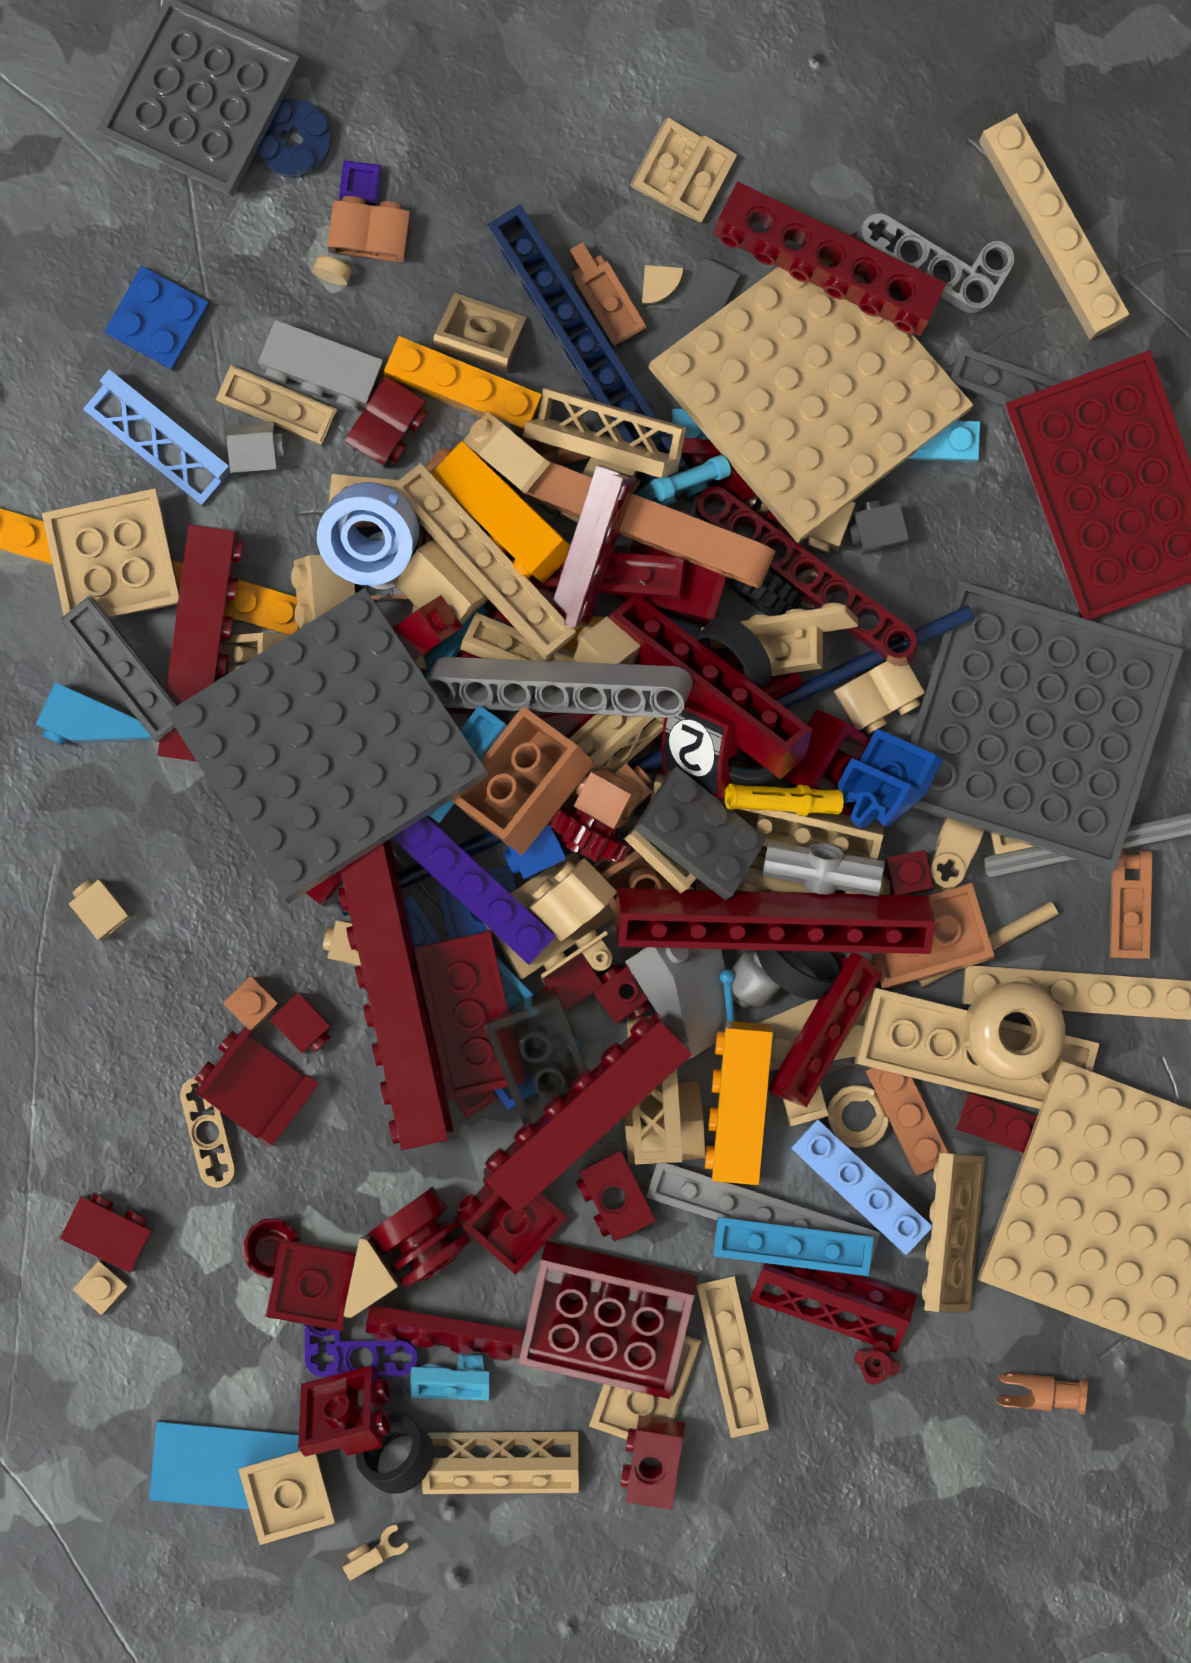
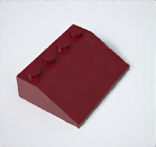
[518,1241,698,1399]

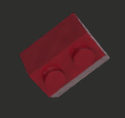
[782,709,871,816]

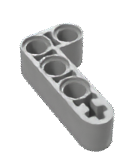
[857,213,1014,313]

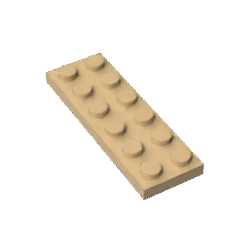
[854,988,1099,1109]

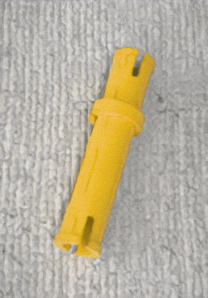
[725,784,844,816]

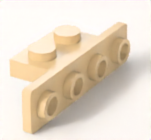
[701,603,858,676]

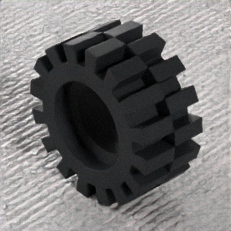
[729,570,803,616]

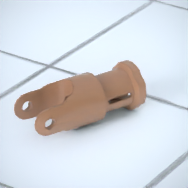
[997,1372,1088,1414]

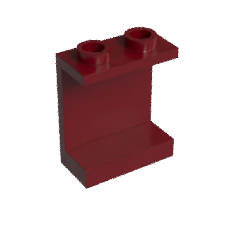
[194,1027,319,1148]

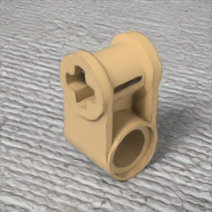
[929,818,984,891]

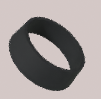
[695,616,772,689]
[758,950,842,1000]

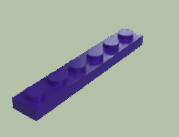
[392,816,555,965]

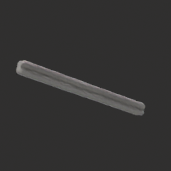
[984,813,1191,877]

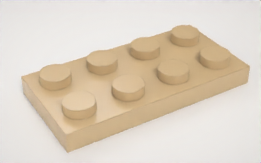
[922,1153,985,1312]

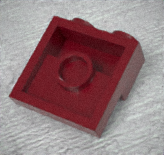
[454,1176,568,1275]
[298,1365,391,1457]

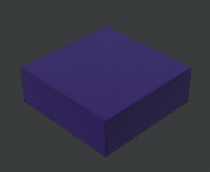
[339,160,382,205]

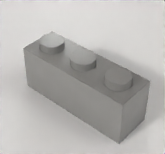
[258,319,385,411]

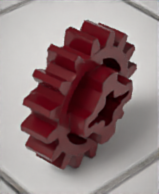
[549,805,632,863]

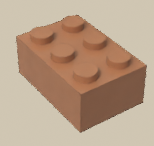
[451,706,595,856]

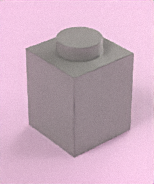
[226,421,284,473]

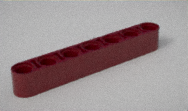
[697,486,917,666]

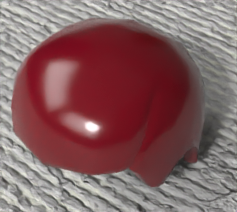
[241,1219,300,1279]

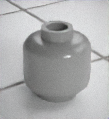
[731,950,780,1008]

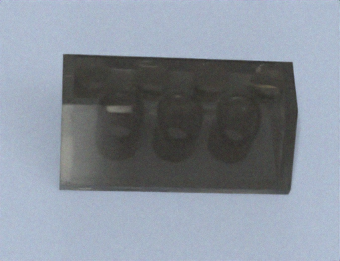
[484,987,613,1149]

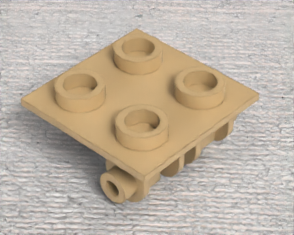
[541,929,612,979]

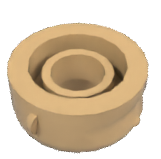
[963,982,1066,1080]

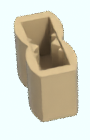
[834,661,925,735]
[528,858,617,942]

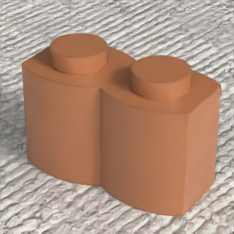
[327,196,410,262]

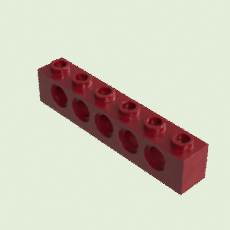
[712,181,947,336]

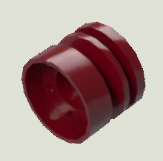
[367,1186,471,1288]

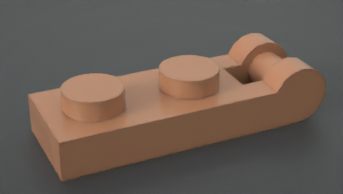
[1109,850,1152,959]

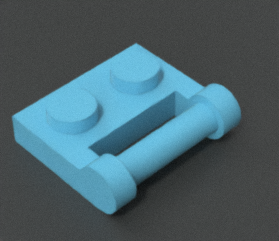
[635,455,731,507]

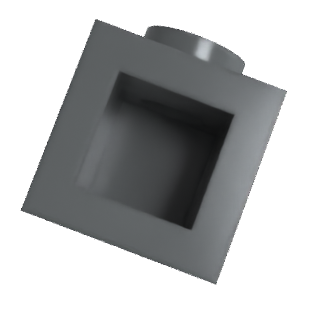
[848,500,909,555]

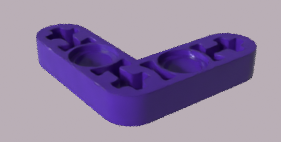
[304,1324,419,1377]

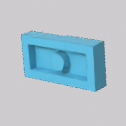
[410,1354,490,1401]

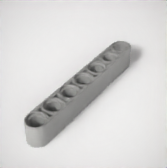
[426,657,693,717]

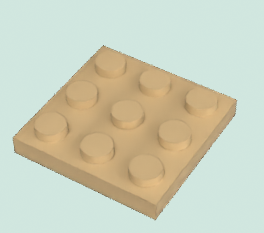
[42,488,179,619]

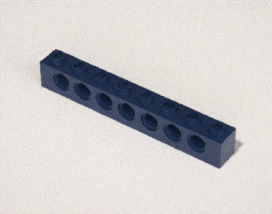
[487,204,686,484]

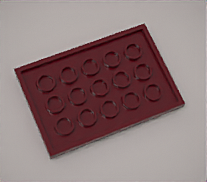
[1003,350,1191,620]

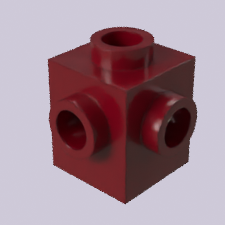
[593,963,652,1024]

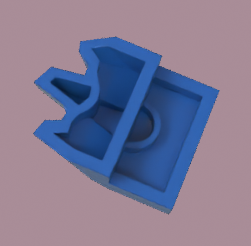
[838,728,943,829]

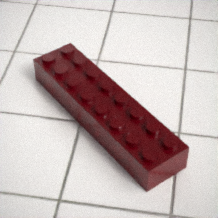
[337,839,456,1150]

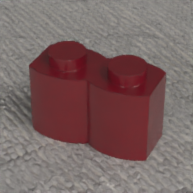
[345,376,428,469]

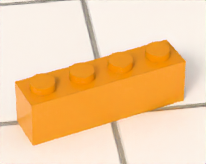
[384,336,542,435]
[431,441,571,584]
[705,1021,773,1185]

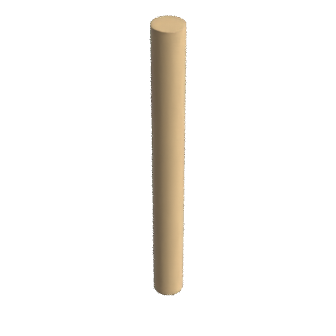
[918,901,1058,988]

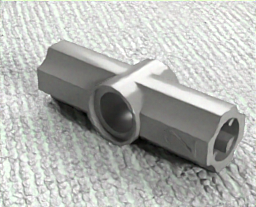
[763,841,885,896]

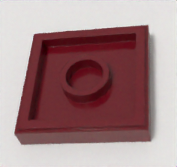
[265,1239,356,1331]

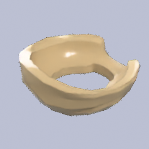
[827,1085,889,1149]

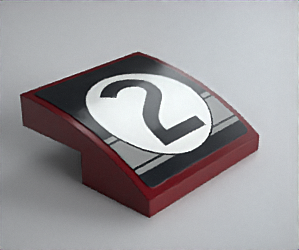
[662,701,738,799]

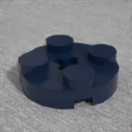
[257,99,331,178]

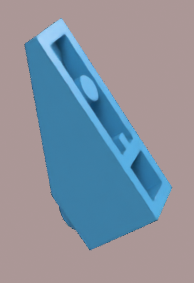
[36,682,153,746]

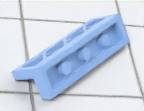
[83,369,230,506]

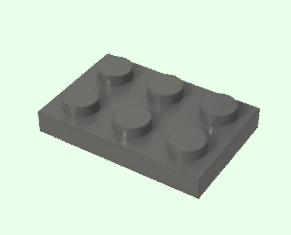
[634,767,767,900]

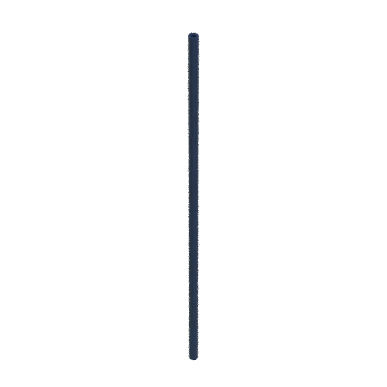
[338,605,974,916]

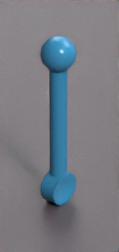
[719,969,735,1021]

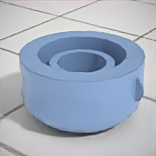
[317,482,419,586]

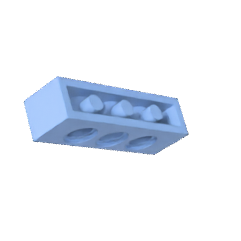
[789,1119,932,1255]

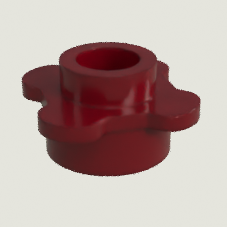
[854,1340,900,1385]

